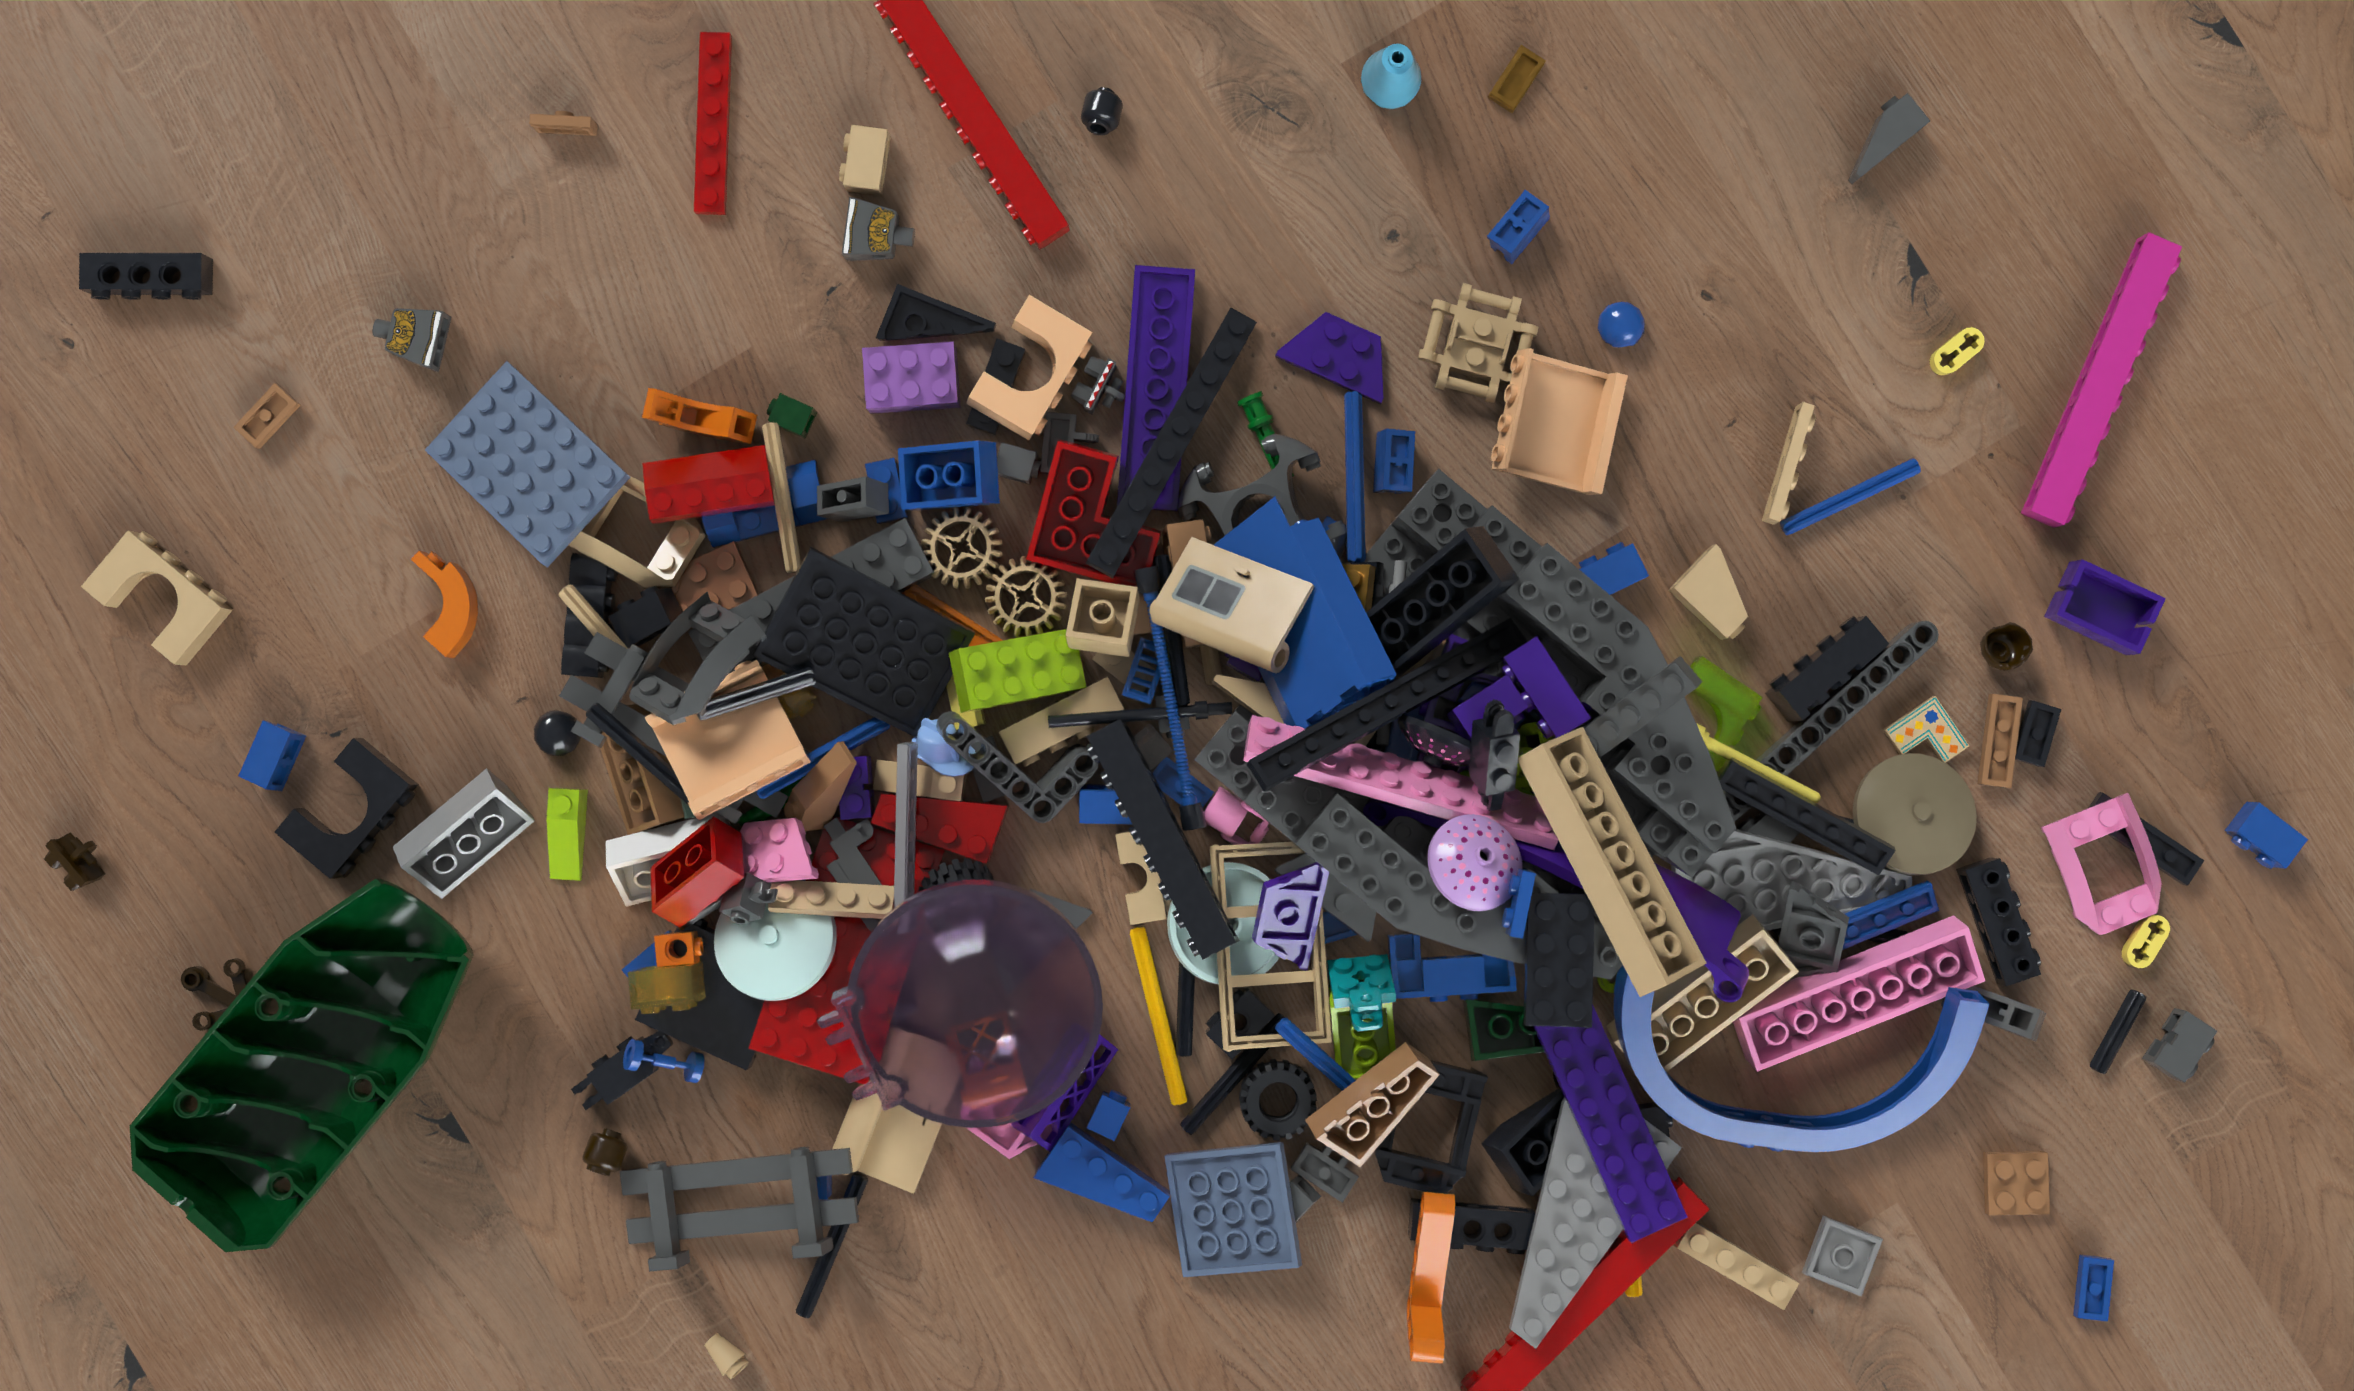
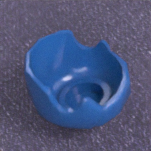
[1598,302,1645,348]

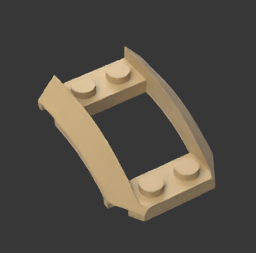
[568,476,706,589]

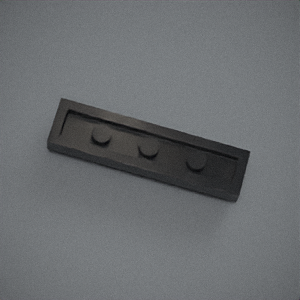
[2088,792,2205,886]

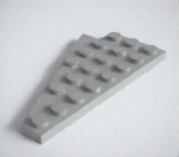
[1671,829,1912,930]
[1509,1098,1682,1349]

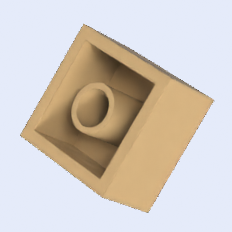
[1065,578,1140,657]

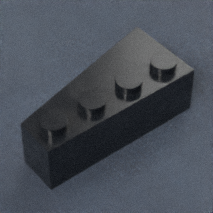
[1765,616,1889,721]

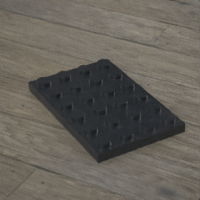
[753,547,975,738]

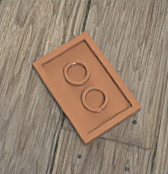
[657,541,759,629]

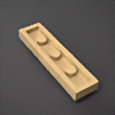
[1762,402,1816,525]
[768,880,894,920]

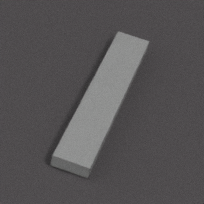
[893,742,918,931]

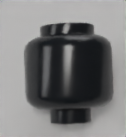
[1081,87,1123,135]

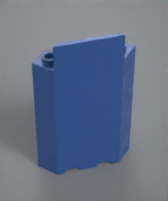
[1214,496,1396,729]

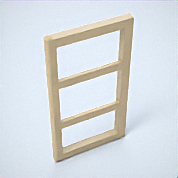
[1209,842,1332,1052]

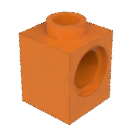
[654,930,704,967]

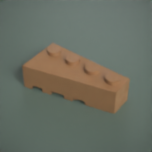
[1305,1042,1440,1167]

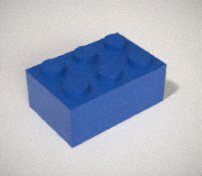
[898,440,1000,511]

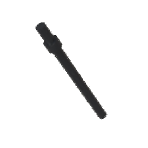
[1048,701,1233,728]

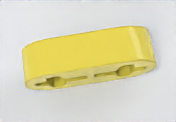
[1930,327,1985,375]
[2121,914,2170,968]

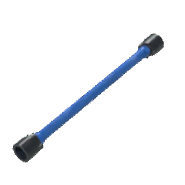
[1134,566,1207,831]

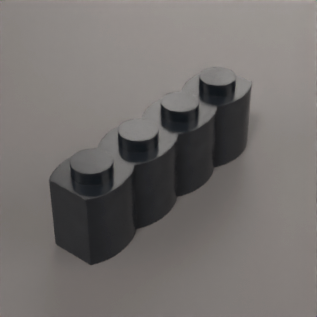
[561,553,618,678]

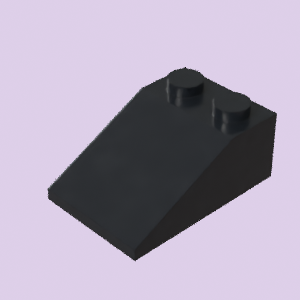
[1481,1088,1565,1196]

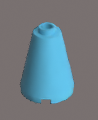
[1361,44,1421,109]

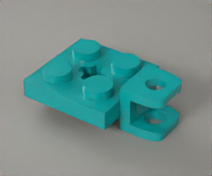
[1327,954,1396,1031]

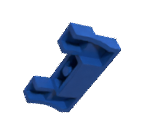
[1387,934,1517,1002]

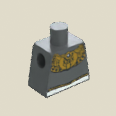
[842,197,915,261]
[372,308,452,372]

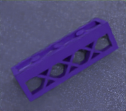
[1011,1023,1118,1152]

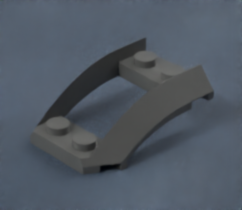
[629,592,767,725]

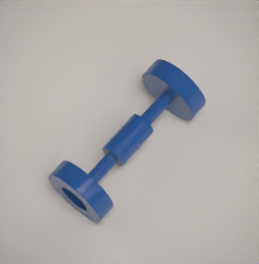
[623,1039,705,1083]

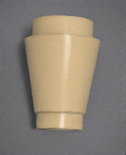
[704,1333,749,1380]

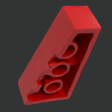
[871,793,1009,864]

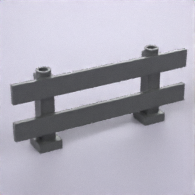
[559,632,810,824]
[620,1147,859,1272]

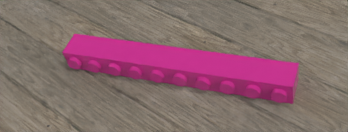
[2021,232,2182,528]

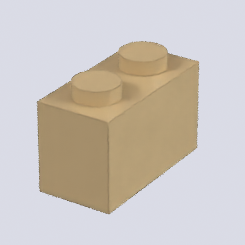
[839,125,891,196]

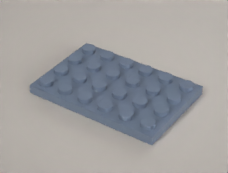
[425,361,630,568]

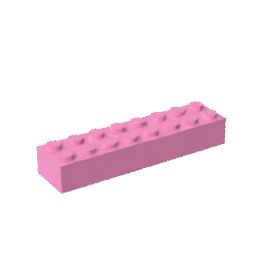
[1733,915,1985,1072]

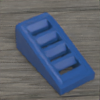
[1122,638,1166,705]

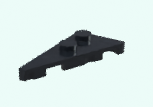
[876,284,996,341]

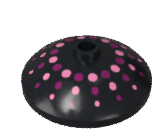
[1398,715,1471,768]

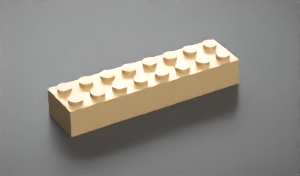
[1518,727,1707,997]

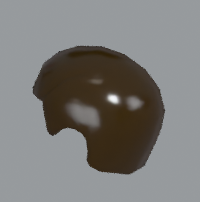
[1980,622,2033,671]

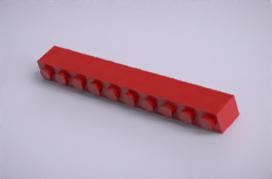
[873,0,1070,250]
[1460,1177,1710,1391]

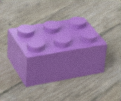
[862,342,961,414]

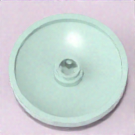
[1167,862,1280,985]
[714,883,837,1001]

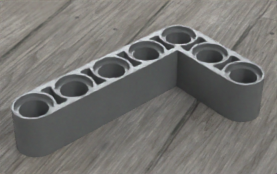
[936,711,1098,823]

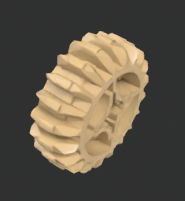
[921,507,1003,589]
[985,556,1067,638]

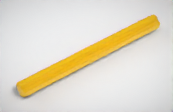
[1130,927,1187,1105]

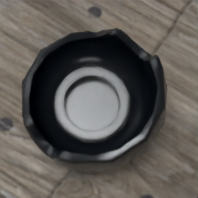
[534,710,581,756]

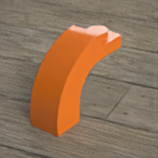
[642,388,758,444]
[411,551,478,658]

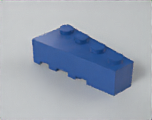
[1033,1122,1170,1222]

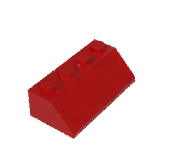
[642,445,775,524]

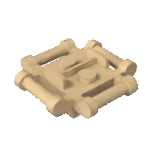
[1418,283,1539,403]

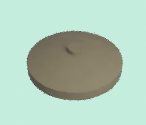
[1853,753,1977,876]

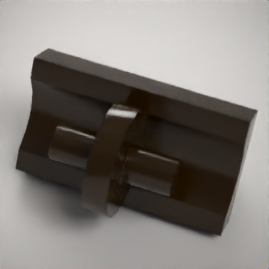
[44,833,106,891]

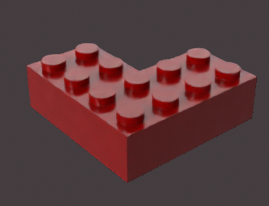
[1026,440,1162,587]

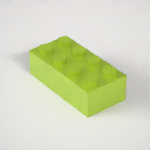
[949,629,1086,713]

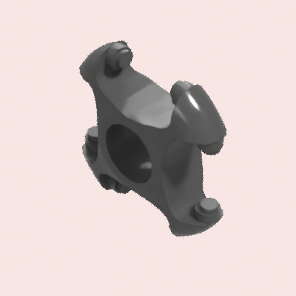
[1176,434,1347,559]

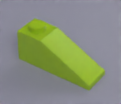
[547,788,588,881]

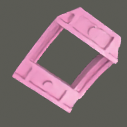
[2041,793,2162,935]

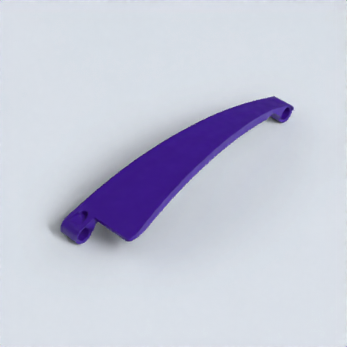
[1363,798,1749,1002]

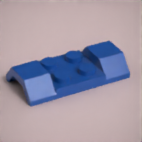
[702,460,827,548]

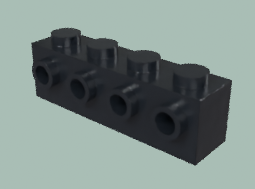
[1956,857,2041,986]

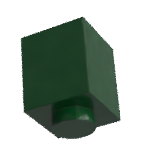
[767,393,817,439]

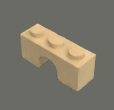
[1115,831,1170,925]

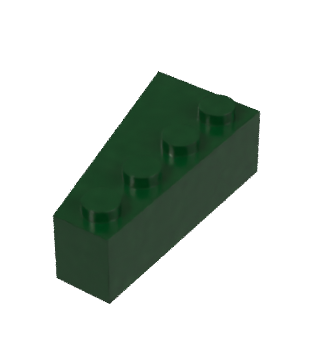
[1463,999,1544,1061]

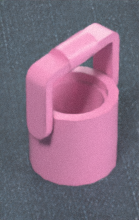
[1204,787,1269,845]

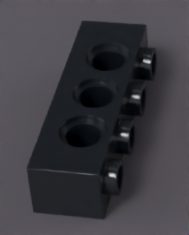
[79,253,213,300]
[1408,1198,1535,1254]

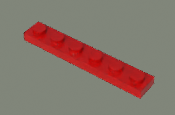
[694,32,732,215]

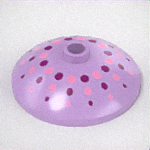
[1428,814,1522,911]

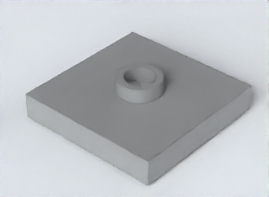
[1802,1215,1883,1297]

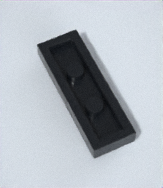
[966,339,1026,435]

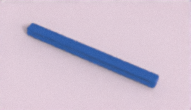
[1344,391,1366,563]

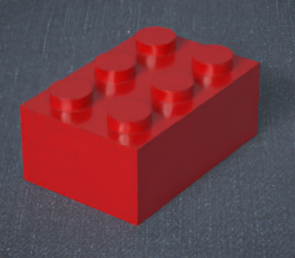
[650,816,744,928]

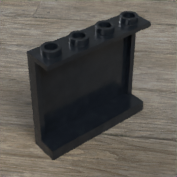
[635,919,765,1070]

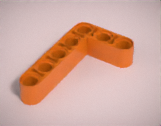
[1407,1192,1455,1364]

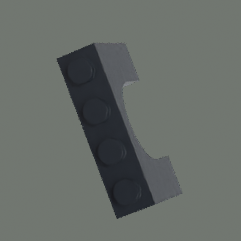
[274,738,419,879]

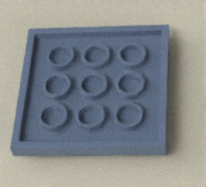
[1164,1142,1302,1277]

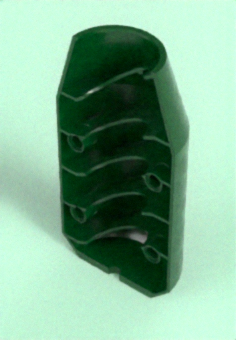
[129,879,474,1252]

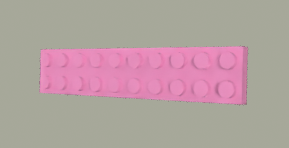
[1243,715,1558,850]

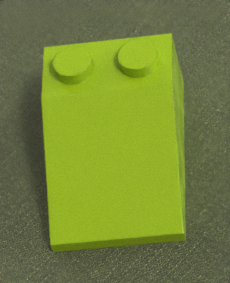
[1328,988,1396,1080]

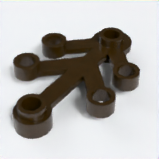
[181,958,255,1031]

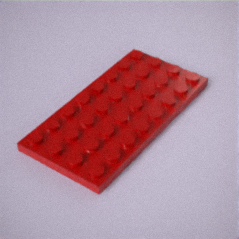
[749,816,945,1086]

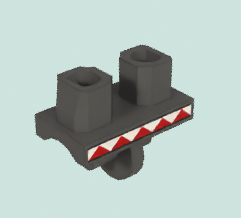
[1071,357,1125,415]

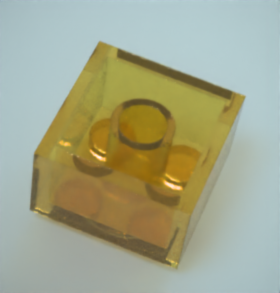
[628,961,706,1014]

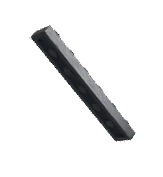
[1719,757,1896,875]

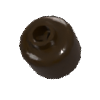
[582,1128,628,1176]

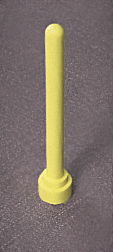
[1696,723,1821,803]

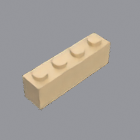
[999,677,1125,767]
[1674,1222,1799,1310]

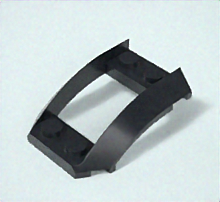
[1375,1060,1488,1194]

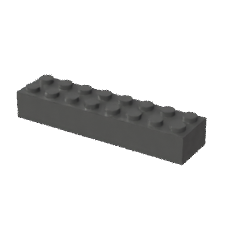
[688,518,934,673]

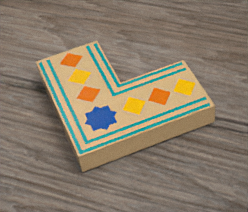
[1883,696,1969,763]

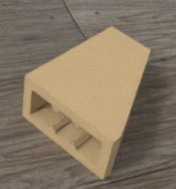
[1668,544,1748,640]

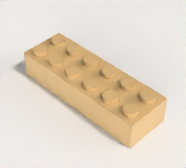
[1606,914,1799,1072]

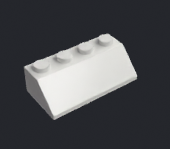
[606,813,731,907]

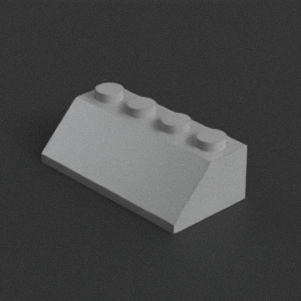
[393,768,535,899]

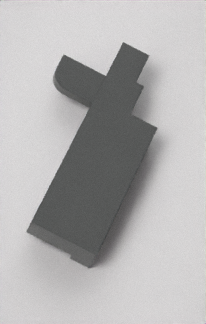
[824,818,894,932]

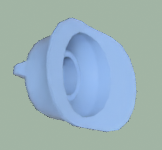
[911,718,976,777]

